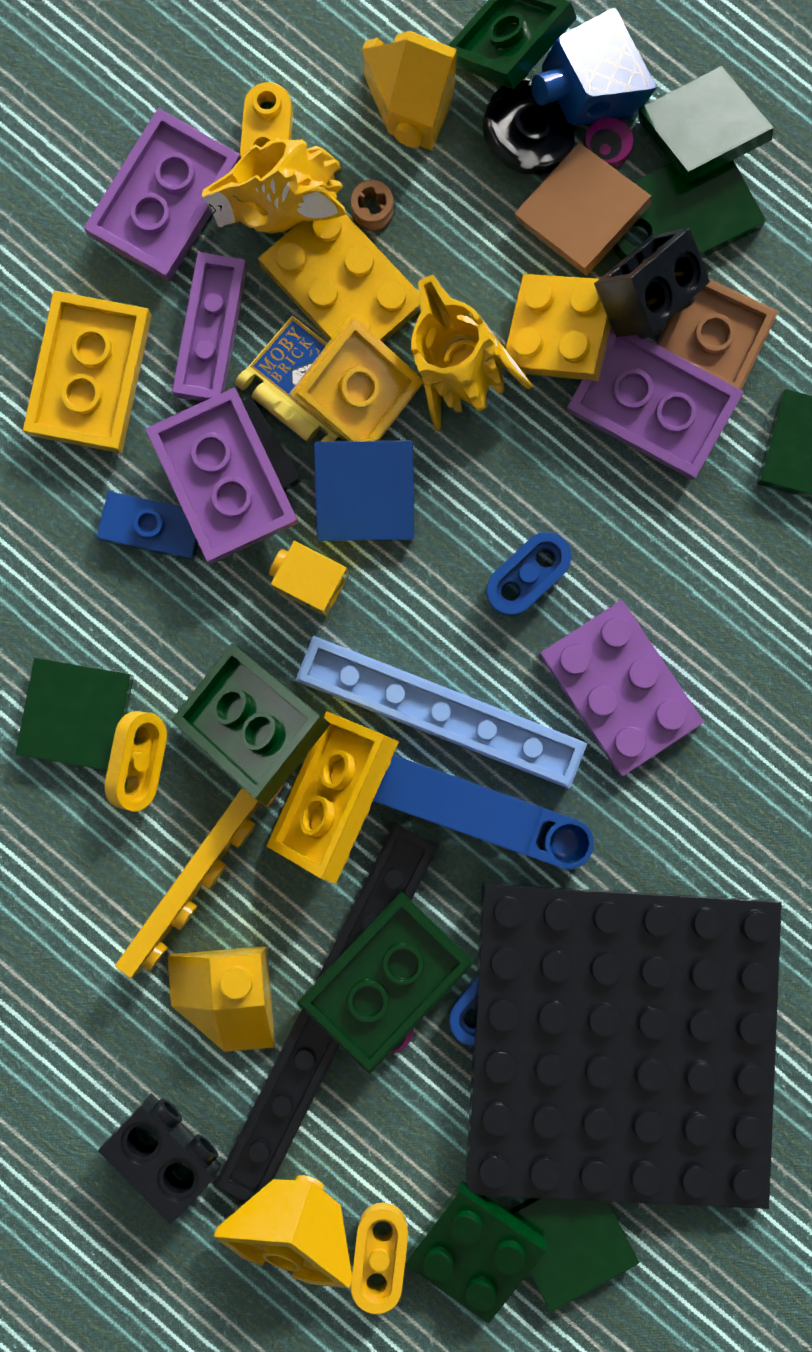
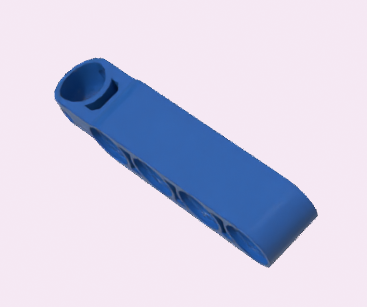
[373,755,594,869]

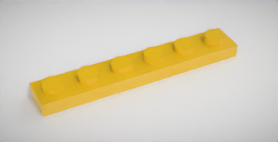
[115,753,308,978]

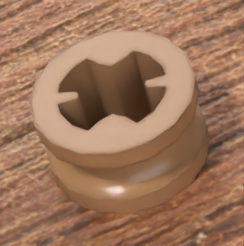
[351,180,394,231]

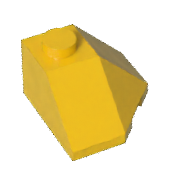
[362,31,457,151]
[167,946,275,1052]
[214,1175,352,1289]

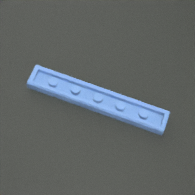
[295,636,588,789]

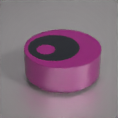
[584,117,633,169]

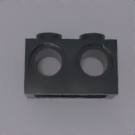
[594,227,710,339]
[98,1093,221,1225]

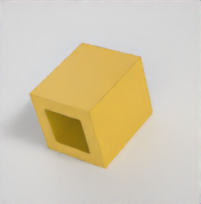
[269,541,349,618]

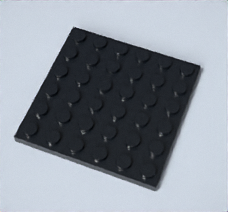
[465,883,782,1209]

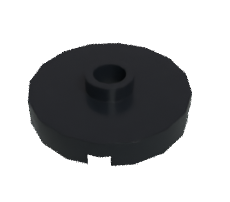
[482,80,577,175]

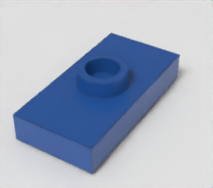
[97,491,198,561]

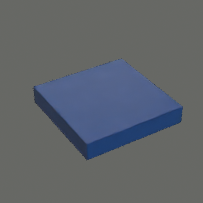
[314,440,414,541]

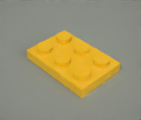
[258,215,421,343]
[23,291,152,454]
[266,711,399,884]

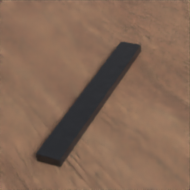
[214,823,439,1203]

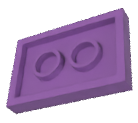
[84,108,241,283]
[566,328,744,481]
[145,387,299,565]
[539,600,704,776]

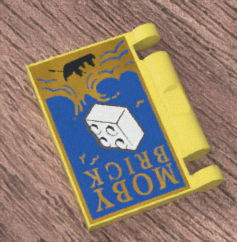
[235,315,340,443]

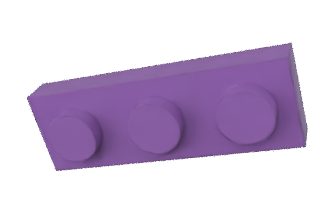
[172,252,248,402]

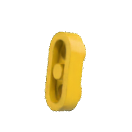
[240,82,293,158]
[104,711,167,811]
[351,1202,408,1314]

